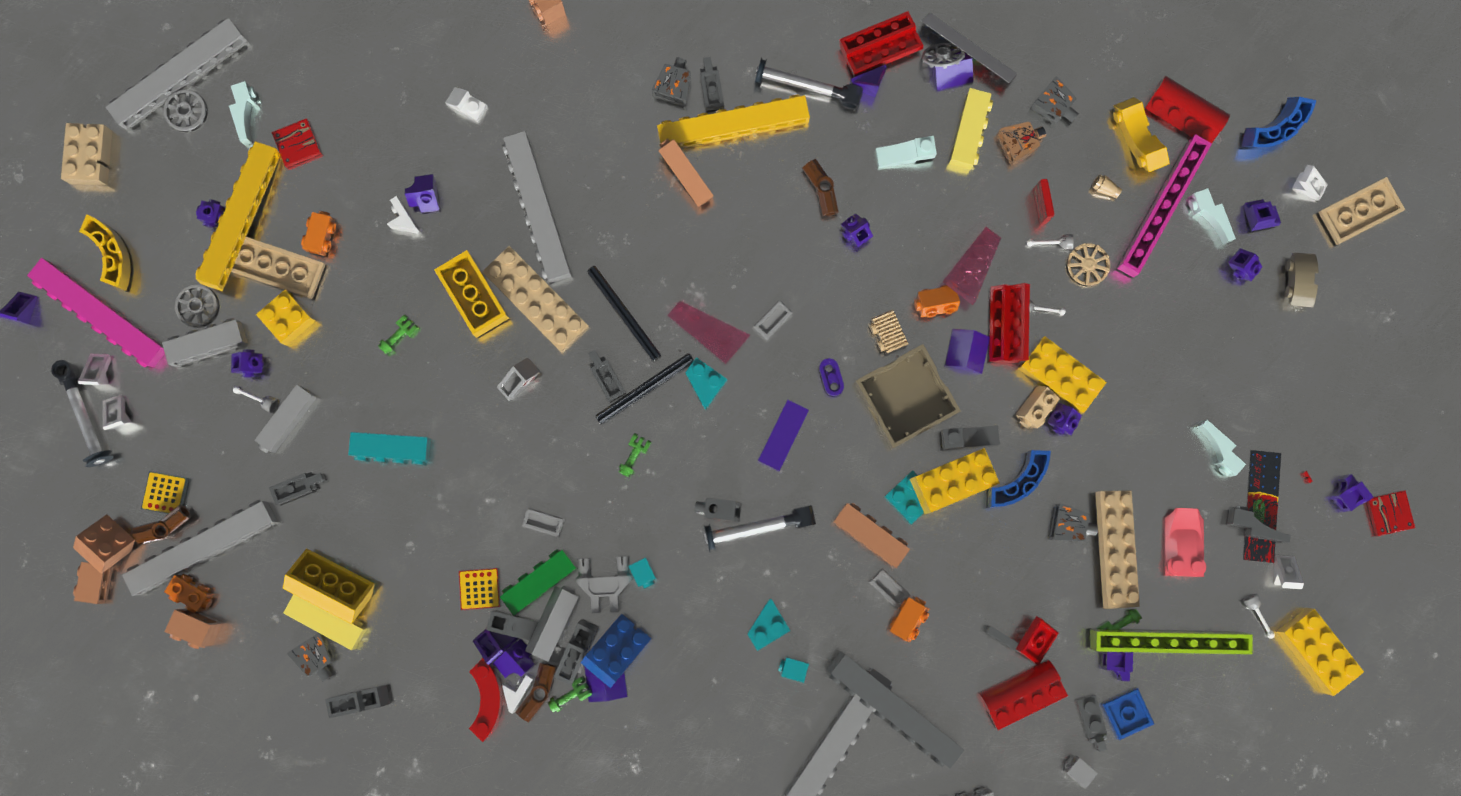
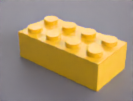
[434,250,509,338]
[1018,336,1107,414]
[910,448,1000,515]
[283,548,375,624]
[1276,608,1364,696]

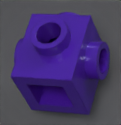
[196,199,226,228]
[841,214,873,247]
[1228,248,1262,281]
[231,349,264,377]
[1047,403,1082,436]

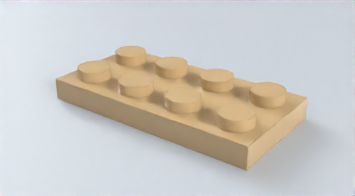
[1318,177,1405,245]

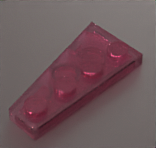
[943,227,1001,305]
[668,301,750,365]

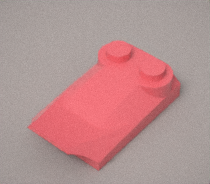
[1163,508,1206,577]

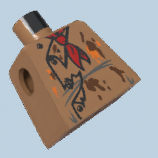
[997,122,1046,166]

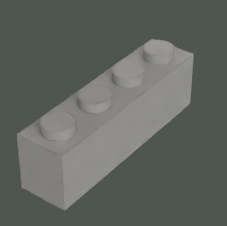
[162,318,248,367]

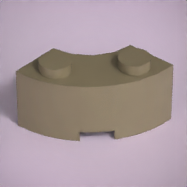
[1285,252,1319,307]

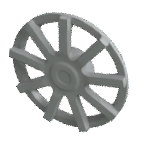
[922,43,965,69]
[163,90,207,131]
[175,284,219,327]

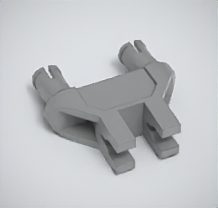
[576,556,632,613]

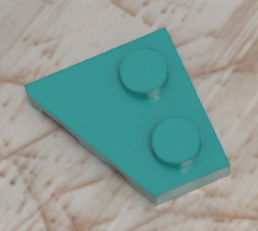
[747,599,790,651]

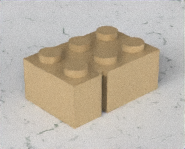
[61,123,113,186]

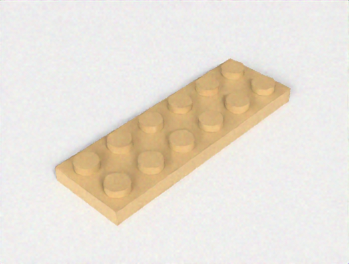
[215,227,326,300]
[482,246,589,353]
[1095,490,1140,609]

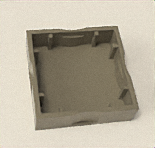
[854,344,961,450]

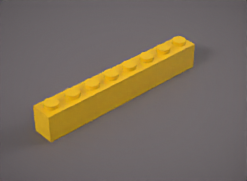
[657,94,810,148]
[195,141,281,291]

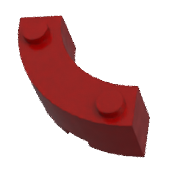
[469,658,503,742]

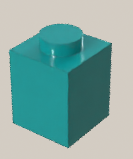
[628,558,657,589]
[778,656,809,683]

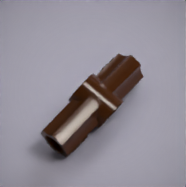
[802,159,839,216]
[132,504,191,544]
[515,663,556,723]

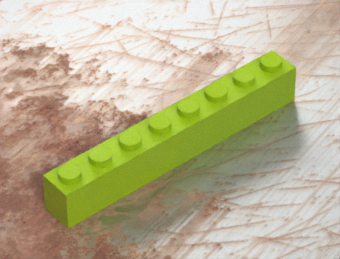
[1090,629,1253,654]

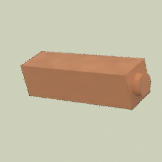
[658,138,714,207]

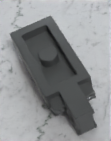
[700,57,724,111]
[588,350,626,402]
[269,472,326,505]
[1076,695,1108,752]

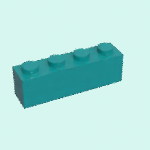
[348,432,431,465]

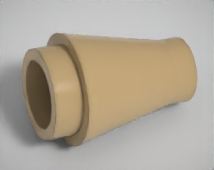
[1092,174,1122,198]

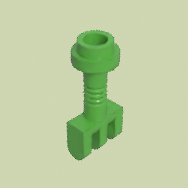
[378,314,419,354]
[618,433,651,477]
[1097,608,1142,630]
[548,677,592,712]

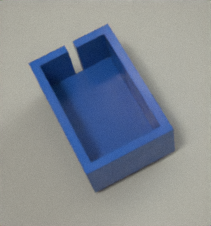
[580,614,651,688]

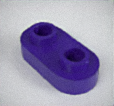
[819,358,844,396]

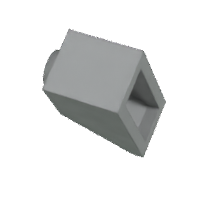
[497,357,540,401]

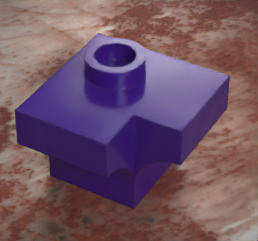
[405,174,440,213]
[1243,199,1281,231]
[1332,474,1373,512]
[493,639,535,678]
[1102,652,1133,681]

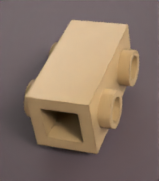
[1016,386,1060,429]

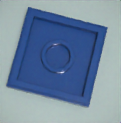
[1101,688,1154,740]

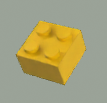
[256,289,316,346]

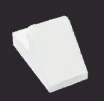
[445,87,487,122]
[1293,165,1327,201]
[387,196,420,234]
[78,353,111,385]
[103,394,131,430]
[1274,555,1304,589]
[502,674,535,714]

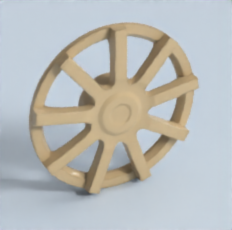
[1067,243,1110,286]

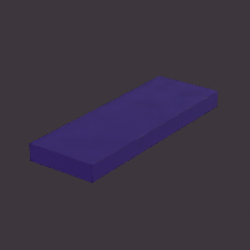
[758,400,809,471]

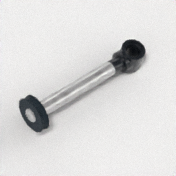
[754,57,863,109]
[51,360,114,467]
[704,505,816,552]

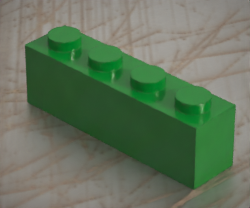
[500,549,578,616]

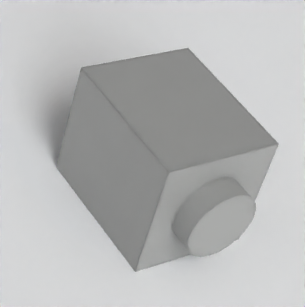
[1063,755,1098,789]

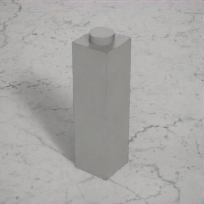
[254,385,317,453]
[525,586,578,662]

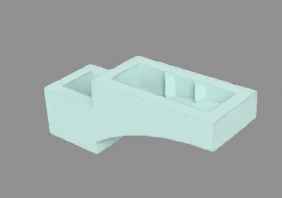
[229,81,257,146]
[875,136,937,168]
[1188,188,1236,245]
[1197,420,1246,477]

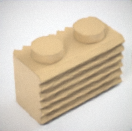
[869,310,908,355]

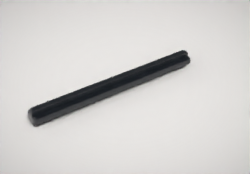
[587,266,661,361]
[595,353,694,424]

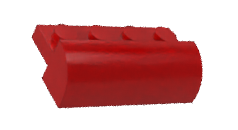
[839,11,924,77]
[1145,75,1230,143]
[989,283,1030,363]
[978,659,1068,730]

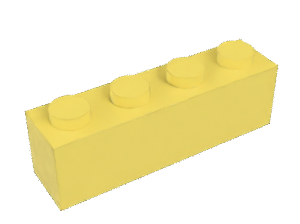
[949,88,993,170]
[283,594,367,650]

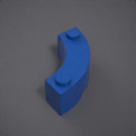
[1241,97,1316,148]
[988,450,1051,508]

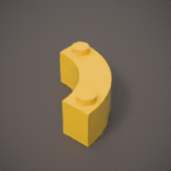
[1113,97,1170,172]
[79,214,131,291]

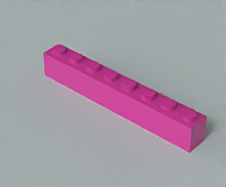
[1117,134,1212,278]
[27,258,165,368]

